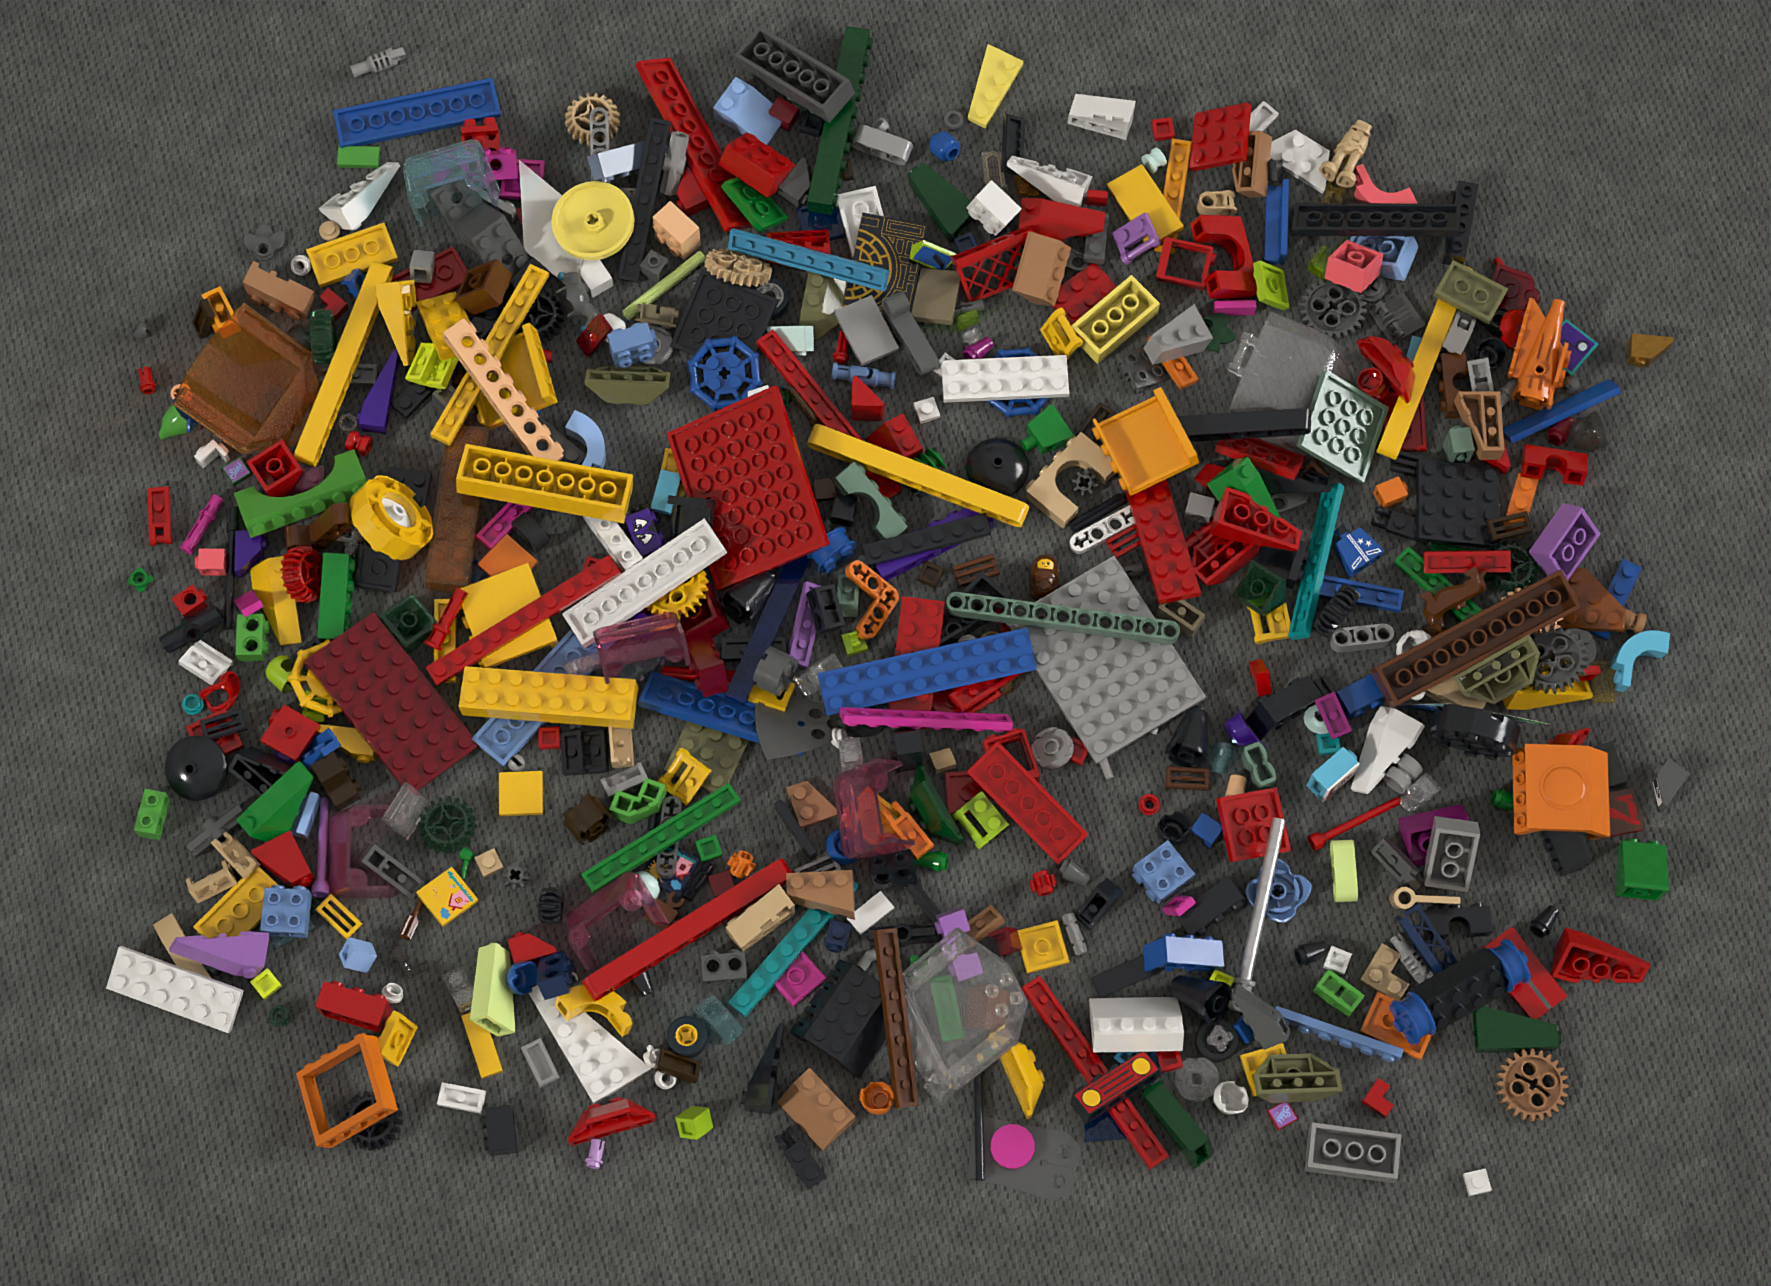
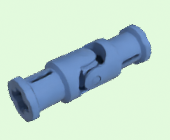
[831,362,896,390]

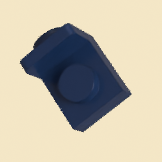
[825,920,852,953]

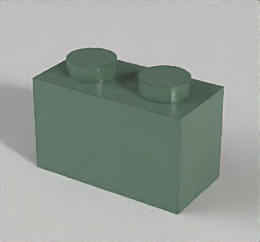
[1443,426,1475,464]

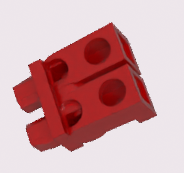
[461,117,502,169]

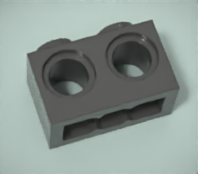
[701,949,747,986]

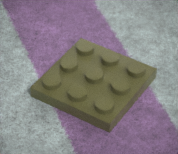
[664,721,750,793]

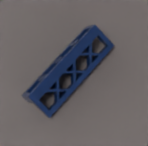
[1395,903,1458,975]

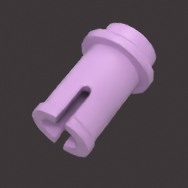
[585,1139,605,1169]

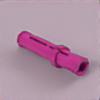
[180,494,225,555]

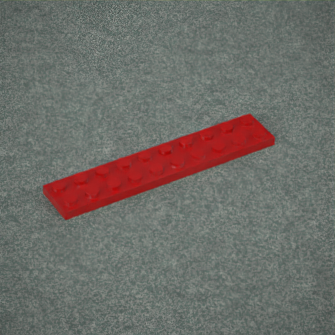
[635,58,753,232]

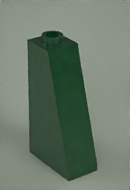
[909,162,974,243]
[1472,1006,1562,1053]
[1142,1080,1212,1169]

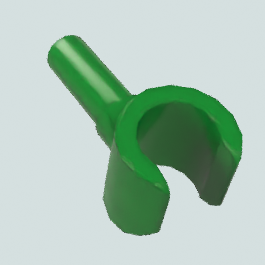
[459,847,474,879]

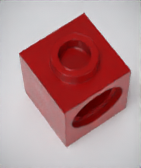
[171,584,208,618]

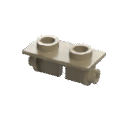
[635,303,679,329]

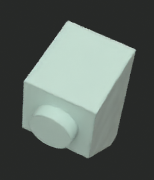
[767,326,814,355]

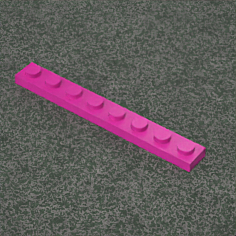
[839,707,1013,732]

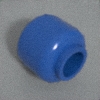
[929,131,959,162]

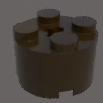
[563,794,614,845]

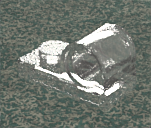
[442,966,474,1015]

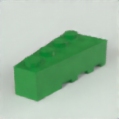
[317,553,356,640]

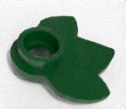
[1202,313,1235,352]

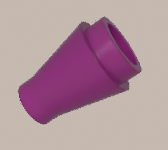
[962,337,994,360]

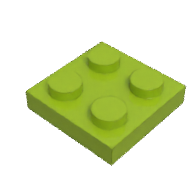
[1253,260,1290,310]

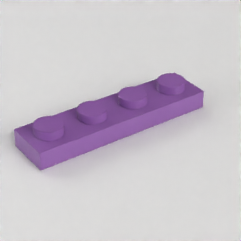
[787,581,821,669]

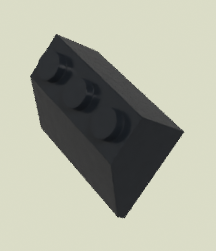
[1538,831,1593,877]

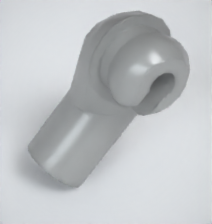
[856,949,877,972]

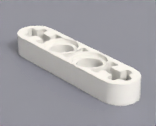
[1070,506,1135,554]

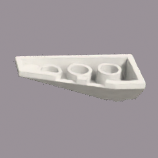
[319,162,400,230]

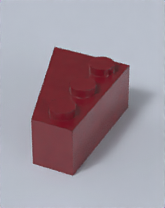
[682,630,728,697]

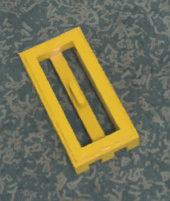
[315,894,362,940]

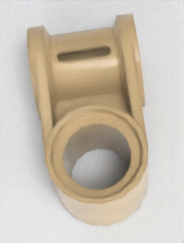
[1196,190,1237,216]

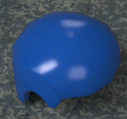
[506,961,538,996]

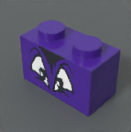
[625,508,665,556]

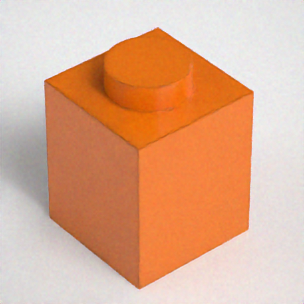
[1373,476,1409,508]

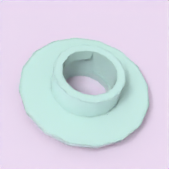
[1304,705,1328,734]

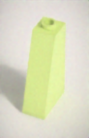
[470,943,515,1037]

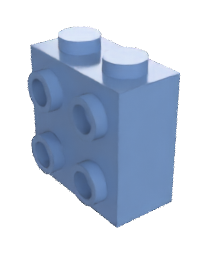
[607,322,658,368]
[1132,840,1195,905]
[260,885,312,938]

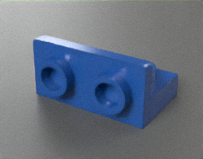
[301,728,341,769]

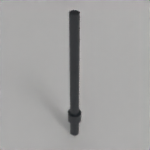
[223,506,239,630]
[971,1046,985,1181]

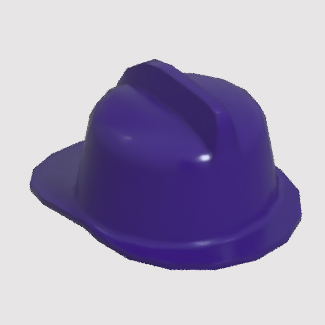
[1223,707,1266,749]

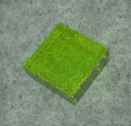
[957,309,979,331]

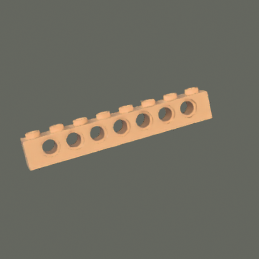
[442,319,564,461]

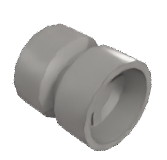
[1383,753,1423,794]

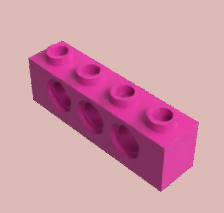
[432,147,518,184]

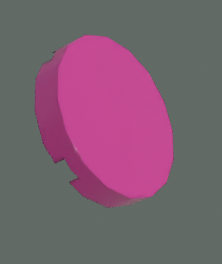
[990,1124,1035,1169]

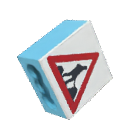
[1306,747,1360,803]

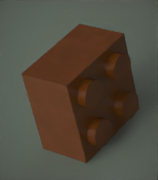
[455,259,512,316]

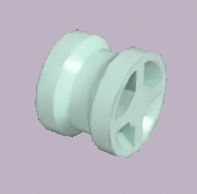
[1141,147,1167,173]

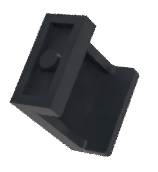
[664,495,716,545]

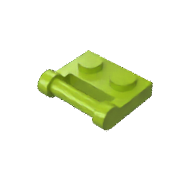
[951,791,1009,849]

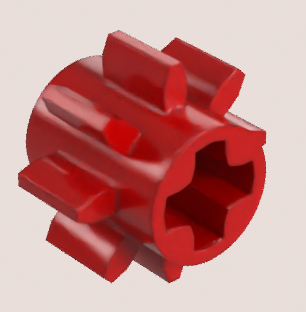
[1029,870,1057,897]

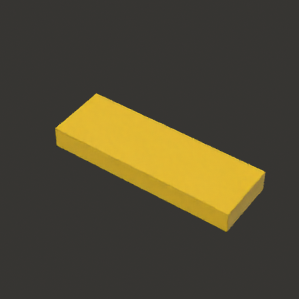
[461,1012,503,1079]

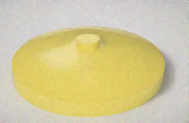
[551,181,635,261]

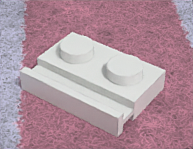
[179,640,233,685]

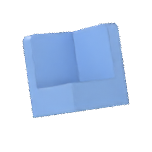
[339,937,377,973]

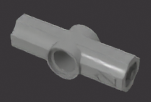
[660,131,689,196]

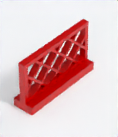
[951,226,1032,302]

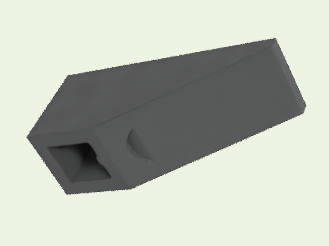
[1232,984,1291,1050]

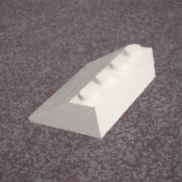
[1089,997,1184,1052]

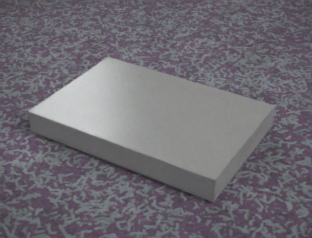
[834,295,899,366]

